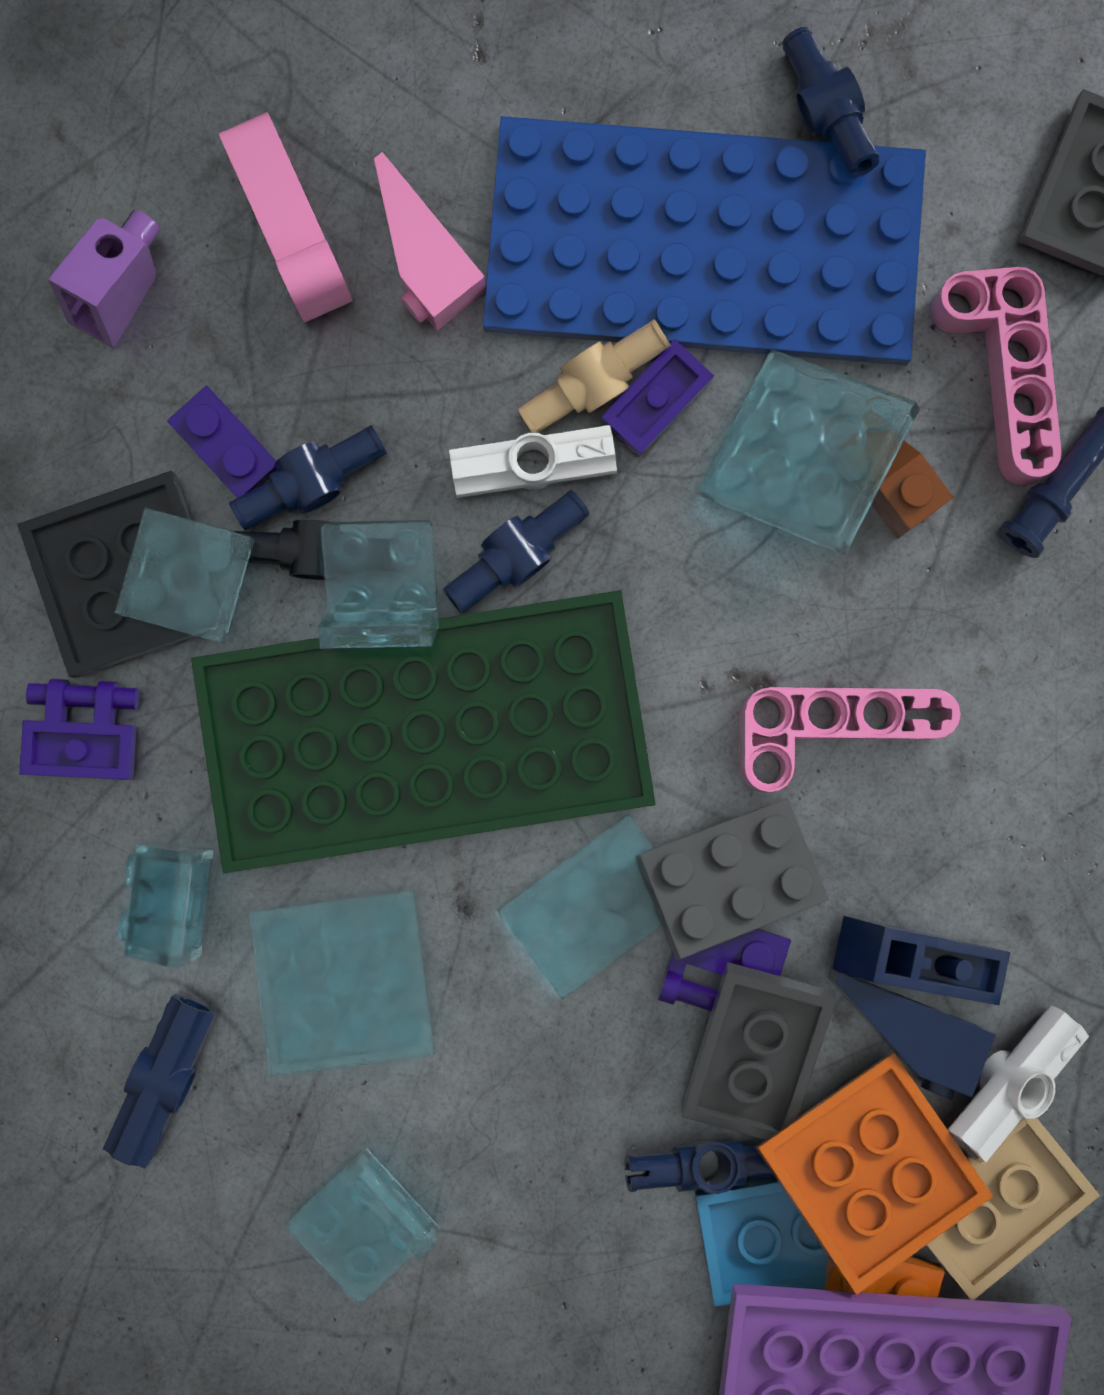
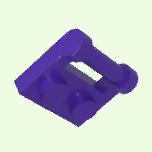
[657,928,791,1011]

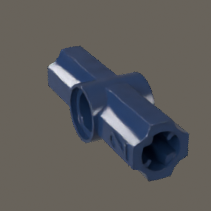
[103,994,217,1168]

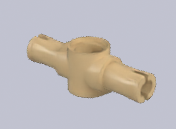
[518,319,671,433]

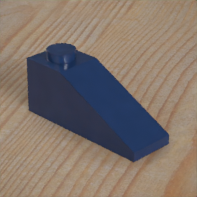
[832,916,1010,1005]
[827,967,996,1100]

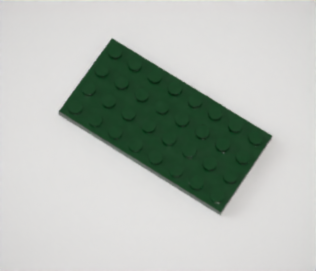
[191,590,656,874]

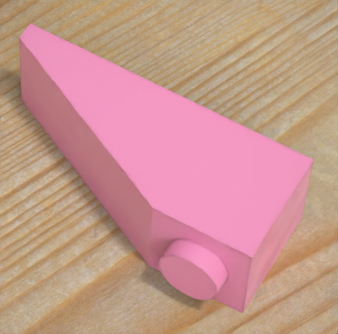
[374,152,486,331]

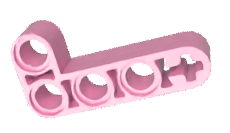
[218,112,353,323]
[930,267,1061,486]
[739,687,961,792]

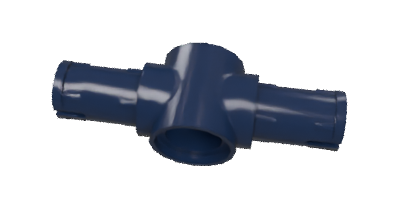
[782,27,879,177]
[229,425,387,531]
[443,490,589,614]
[624,1139,775,1194]

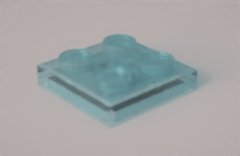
[115,508,254,644]

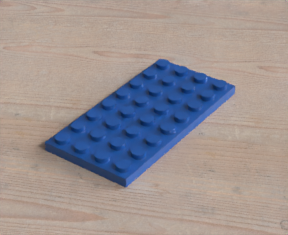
[483,116,926,365]

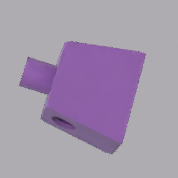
[48,210,160,349]

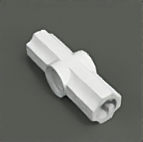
[449,425,617,498]
[947,1005,1089,1164]

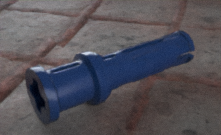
[998,407,1104,558]

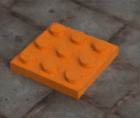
[755,1053,993,1295]

